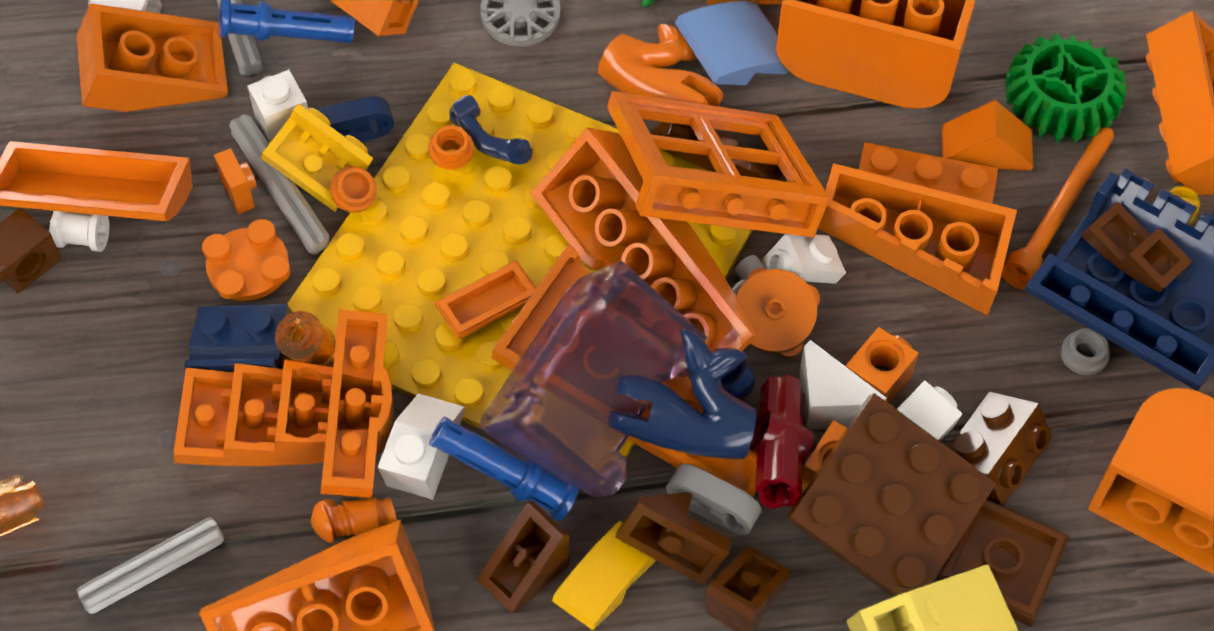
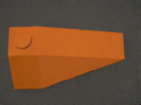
[199,520,435,631]

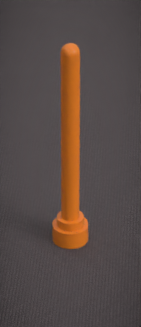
[1002,127,1114,290]

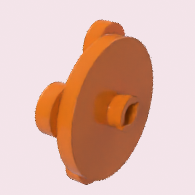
[202,219,291,301]
[736,268,820,358]

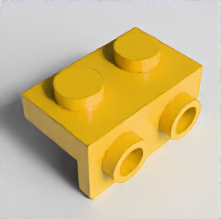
[261,104,373,212]

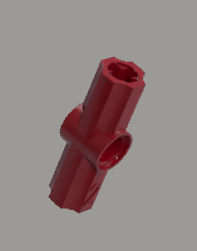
[749,374,814,509]

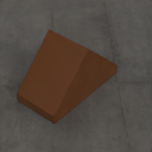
[477,501,570,614]

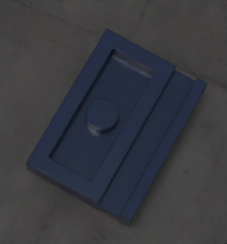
[184,304,294,372]

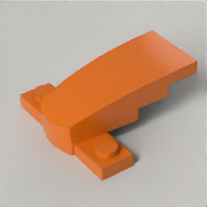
[173,310,395,498]

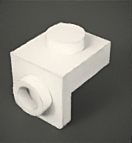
[763,234,846,284]

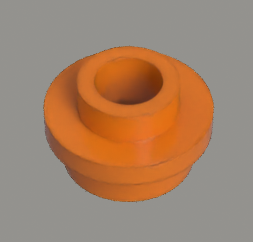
[428,126,474,170]

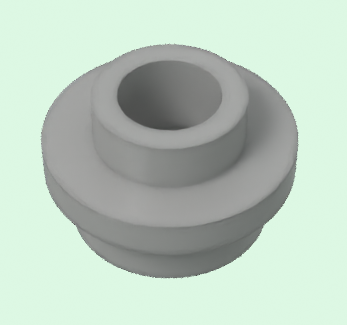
[1061,328,1110,375]

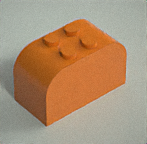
[776,0,976,109]
[1087,388,1214,575]

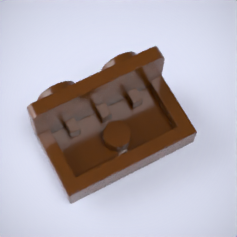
[948,392,1051,505]

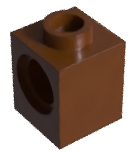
[0,208,61,294]

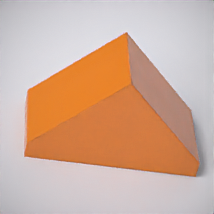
[941,100,1034,171]

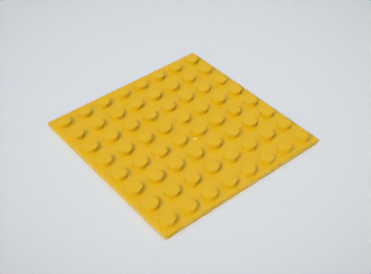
[287,63,753,487]

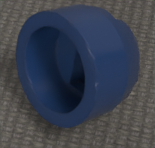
[721,361,756,399]

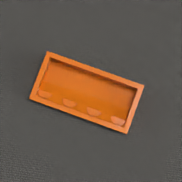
[0,141,193,221]

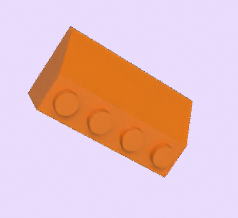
[1146,10,1214,195]

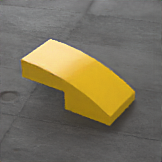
[552,521,656,630]

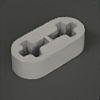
[666,464,762,535]

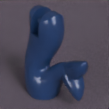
[607,329,756,460]

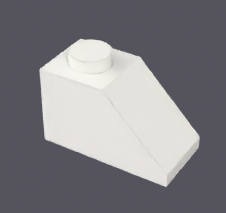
[378,394,465,500]

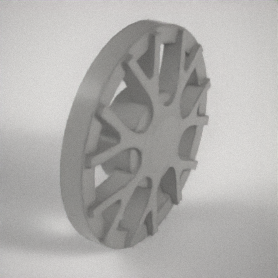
[480,0,560,46]

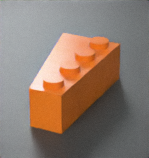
[818,163,1017,316]

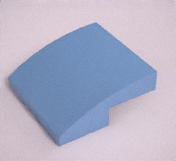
[675,1,789,85]

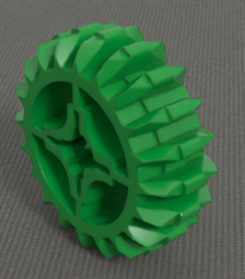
[1004,32,1127,144]

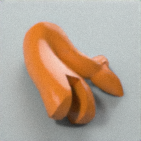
[598,24,724,106]

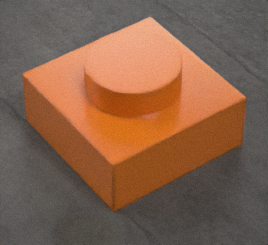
[214,148,257,215]

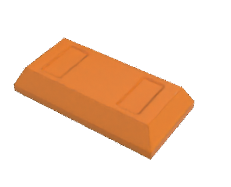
[434,260,536,340]

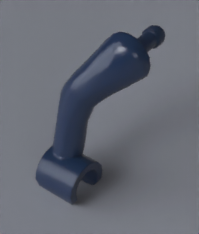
[449,95,532,165]

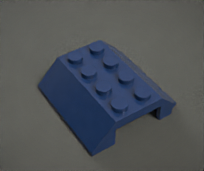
[1024,168,1214,391]

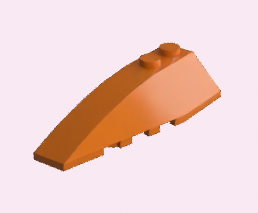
[530,127,757,351]

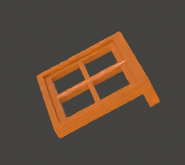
[607,91,830,237]

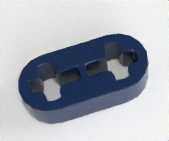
[318,96,394,142]

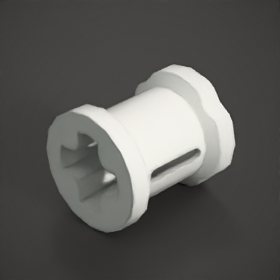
[49,211,110,252]

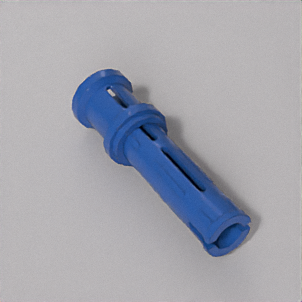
[218,0,354,44]
[429,416,580,522]

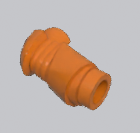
[311,497,397,543]

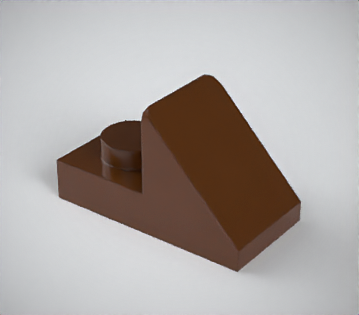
[615,492,732,586]
[705,546,792,631]

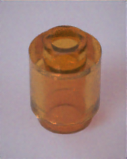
[275,311,336,366]
[0,474,45,536]

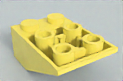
[846,564,1018,631]

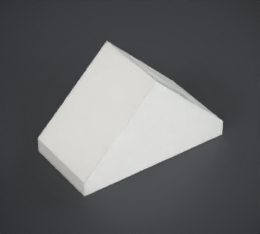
[800,340,887,430]

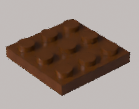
[786,393,997,597]

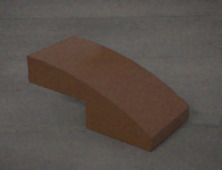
[1081,201,1193,292]

